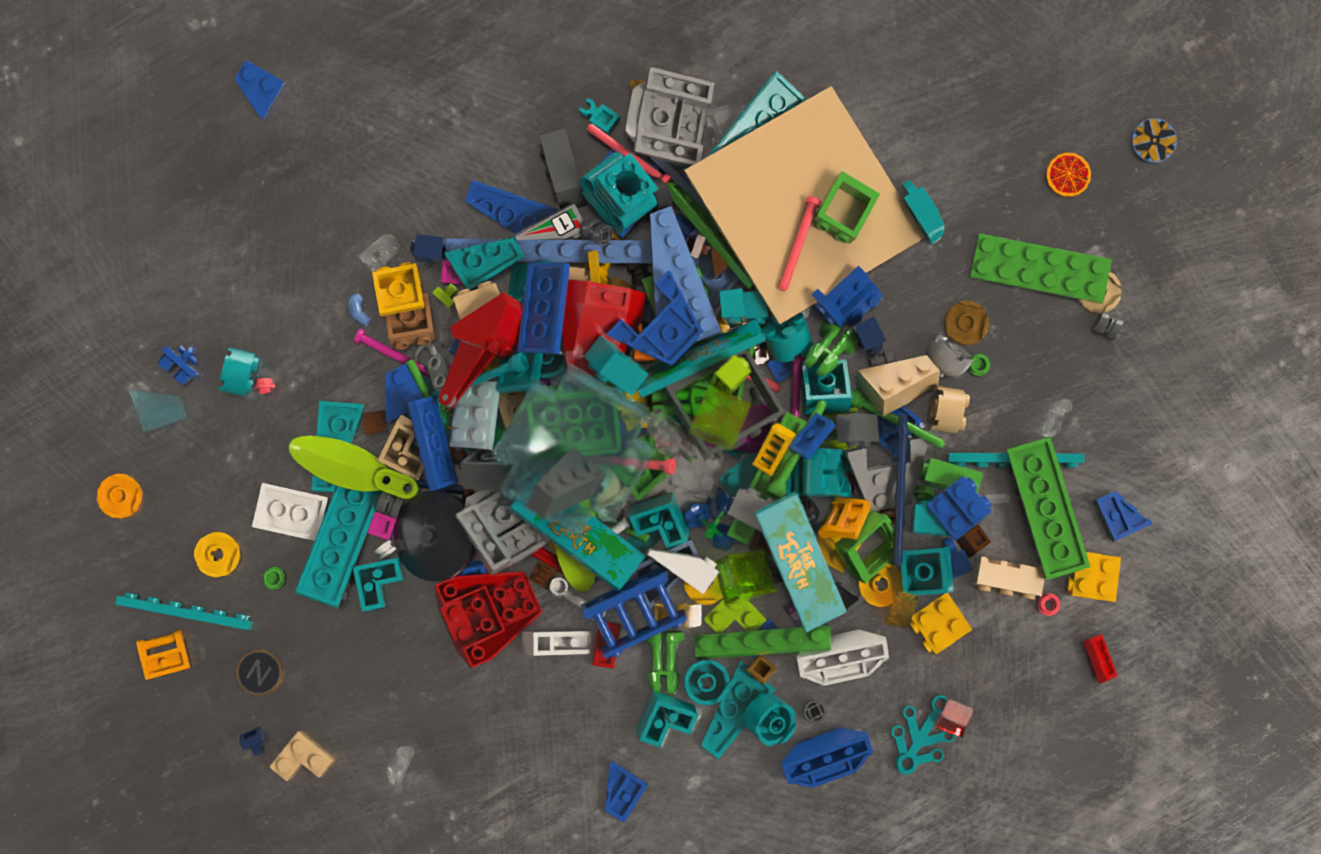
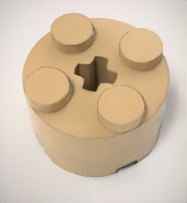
[927,385,970,434]

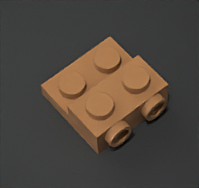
[386,293,436,350]

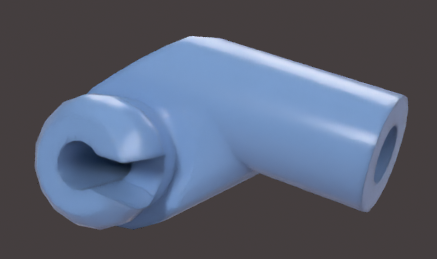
[347,293,371,327]
[706,487,724,521]

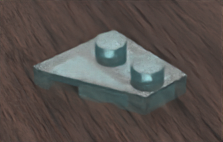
[130,390,188,433]

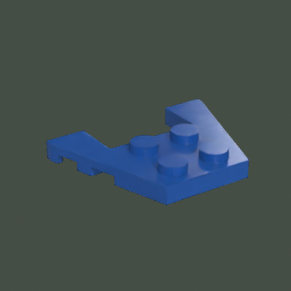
[607,270,703,366]

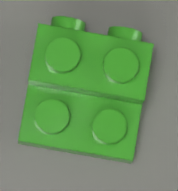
[610,435,671,501]

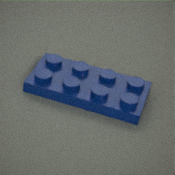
[517,262,570,354]
[408,395,458,491]

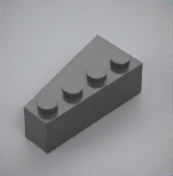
[526,447,607,520]

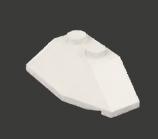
[796,629,889,686]

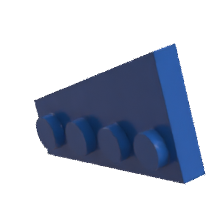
[465,180,557,240]

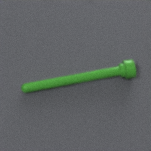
[851,389,945,448]
[766,400,826,500]

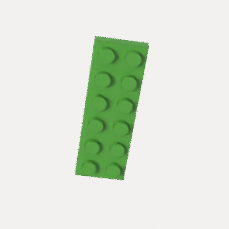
[970,233,1112,304]
[1006,437,1091,580]

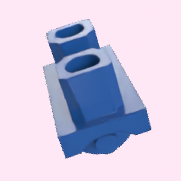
[157,345,200,385]

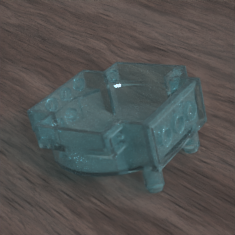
[493,363,656,535]

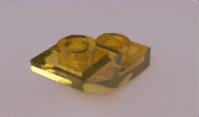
[884,591,918,629]
[653,603,701,628]

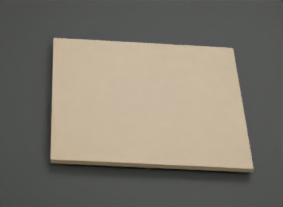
[684,86,925,325]

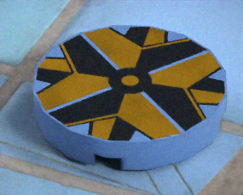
[1131,118,1177,163]

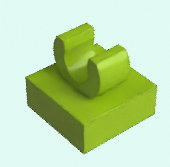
[432,283,458,310]

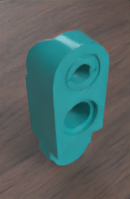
[901,180,944,245]

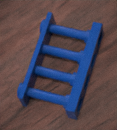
[581,566,688,659]

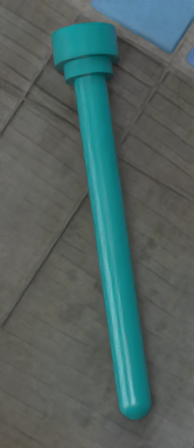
[432,352,529,400]

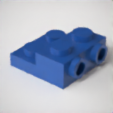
[826,266,883,327]
[871,405,925,459]
[926,476,992,541]

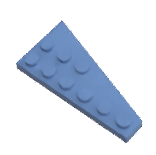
[650,206,721,343]

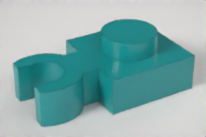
[579,98,620,134]

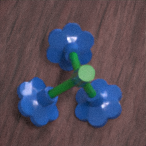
[684,492,738,551]

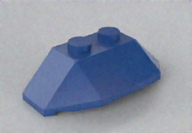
[781,728,873,788]

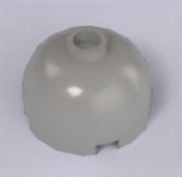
[928,334,974,377]

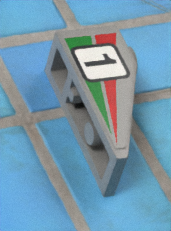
[514,203,584,240]

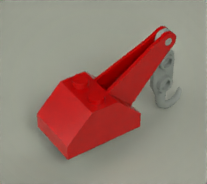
[414,292,523,409]

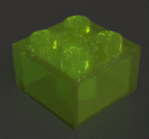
[689,385,752,451]
[715,549,776,606]

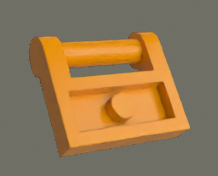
[818,497,871,539]
[136,629,191,680]

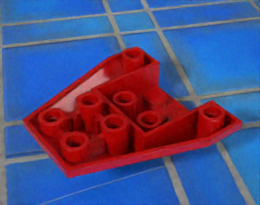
[561,279,647,377]
[434,571,542,669]

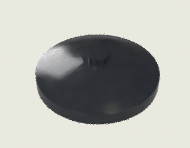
[394,490,476,581]

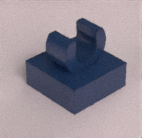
[240,726,264,756]

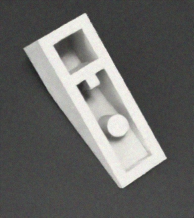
[646,548,719,594]
[522,631,595,656]

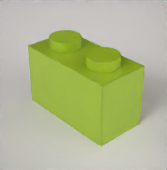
[710,355,751,399]

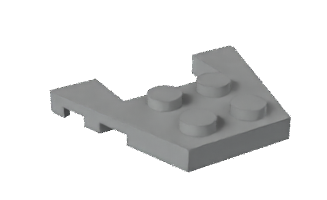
[844,436,928,512]

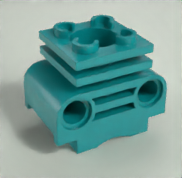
[577,152,658,235]
[785,448,851,498]

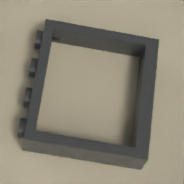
[663,349,786,461]

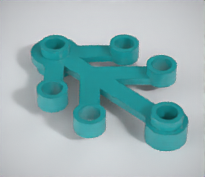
[891,695,955,775]

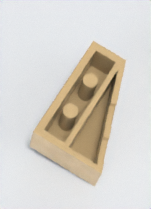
[857,355,940,417]
[972,557,1045,600]

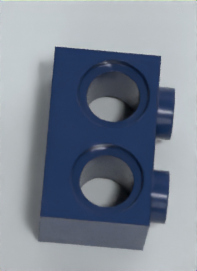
[410,234,446,265]
[851,316,886,355]

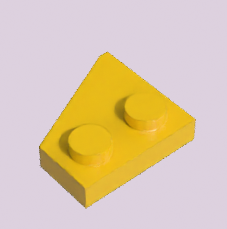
[588,250,612,285]

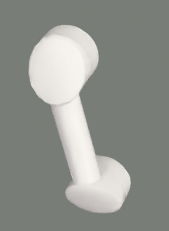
[549,578,606,621]

